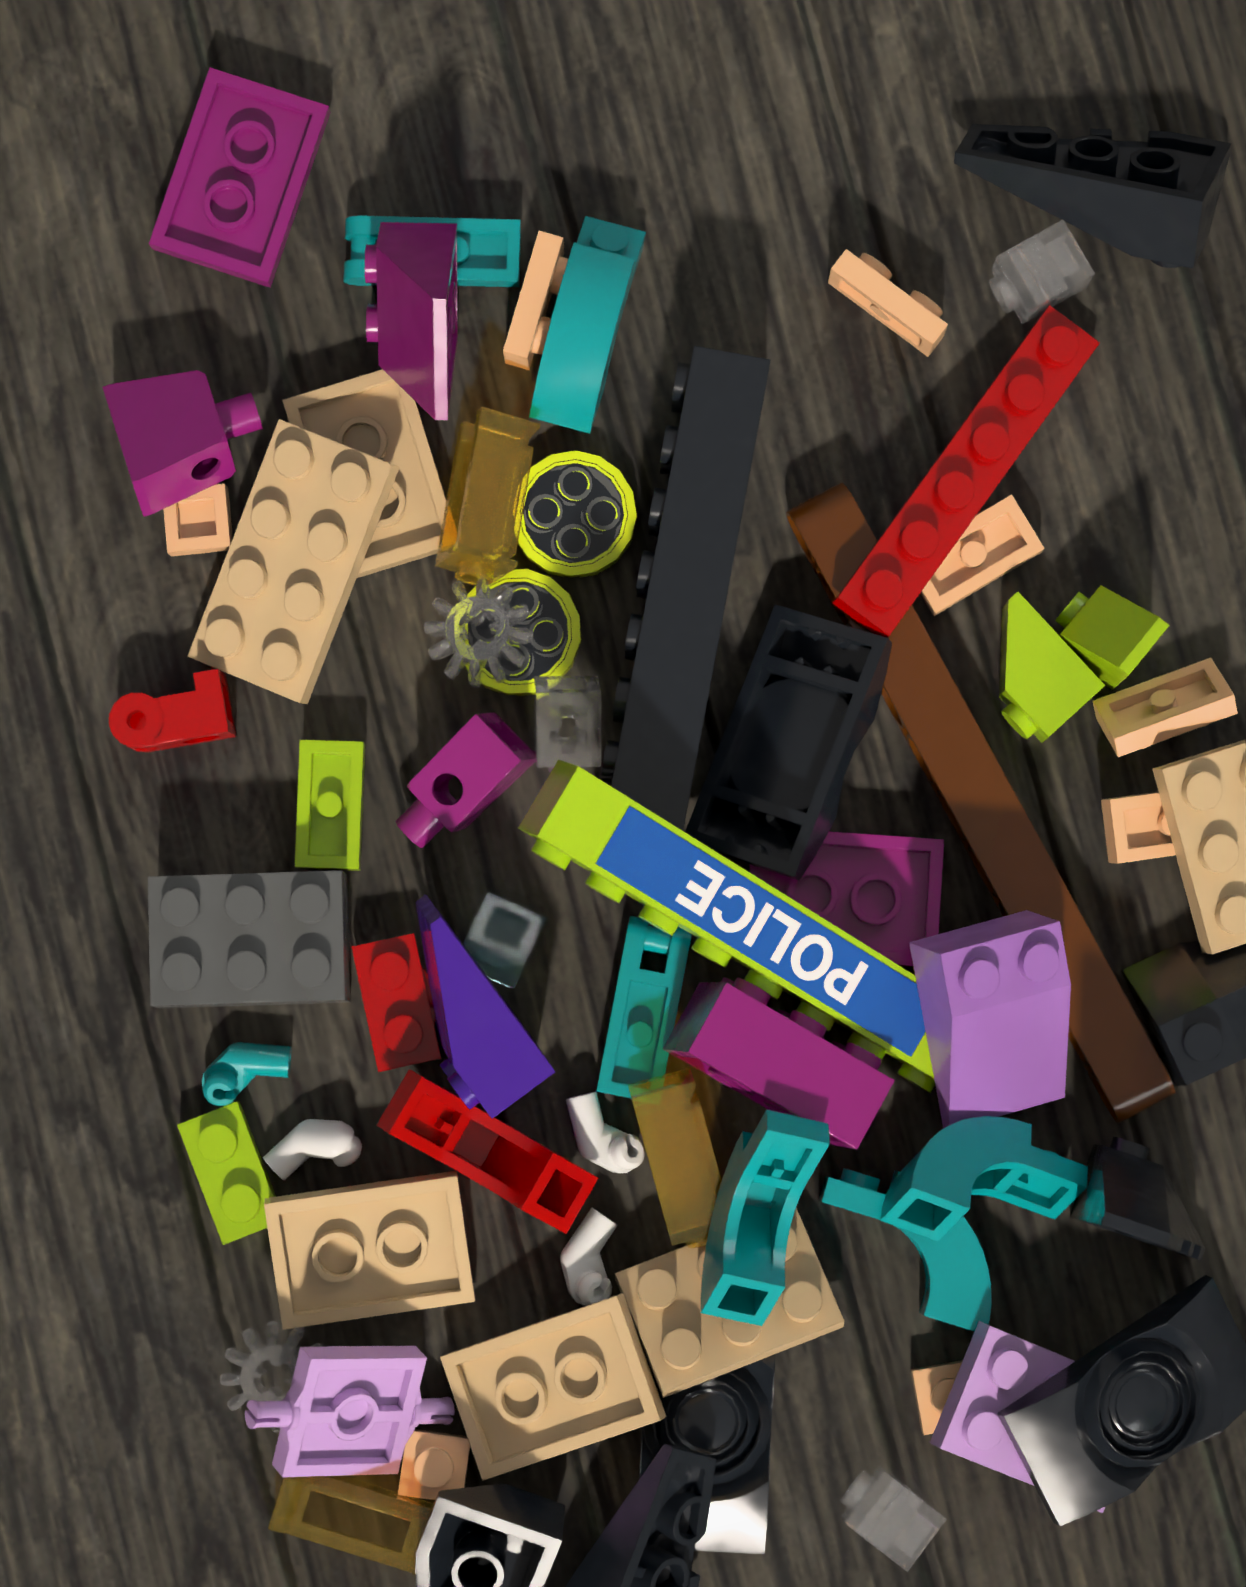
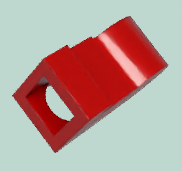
[109,669,237,752]

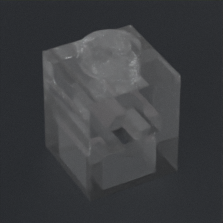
[989,219,1095,324]
[534,676,601,773]
[840,1465,947,1572]

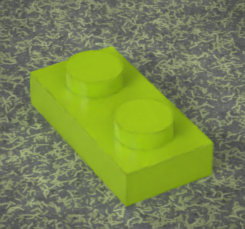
[295,740,365,871]
[177,1101,276,1245]

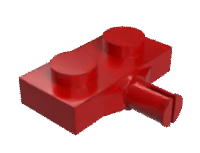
[351,933,441,1072]

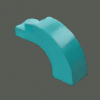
[529,216,646,434]
[700,1110,830,1326]
[880,1116,1088,1242]
[818,1168,992,1331]

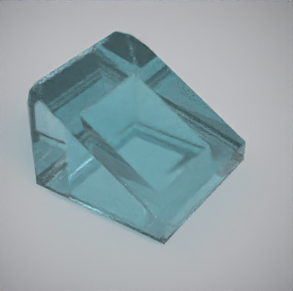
[463,892,546,988]

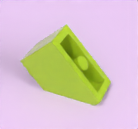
[1055,585,1170,690]
[999,592,1105,743]

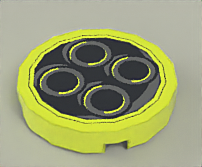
[510,451,637,578]
[455,569,581,696]

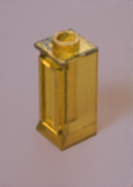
[435,407,541,586]
[628,1067,722,1248]
[268,1475,434,1575]

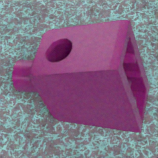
[102,370,263,517]
[395,712,540,848]

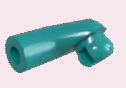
[202,1042,292,1106]

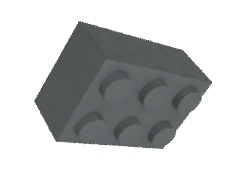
[148,870,351,1008]

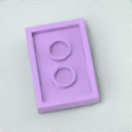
[930,1321,1105,1513]

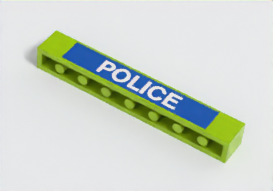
[518,760,935,1093]

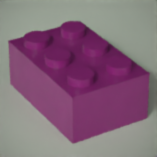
[663,977,895,1150]

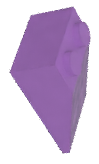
[909,910,1071,1129]

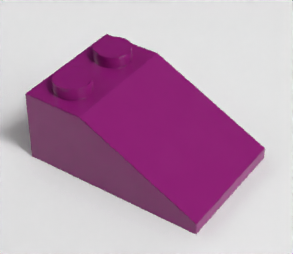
[365,222,458,420]

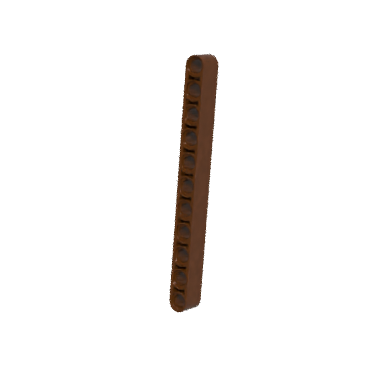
[786,482,1175,1124]

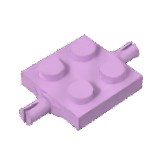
[245,1346,455,1477]

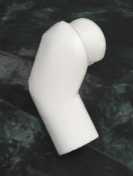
[566,1091,645,1173]
[263,1119,362,1181]
[560,1208,618,1305]

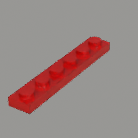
[832,305,1100,638]

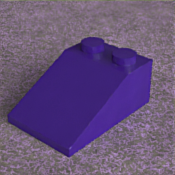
[416,894,555,1119]

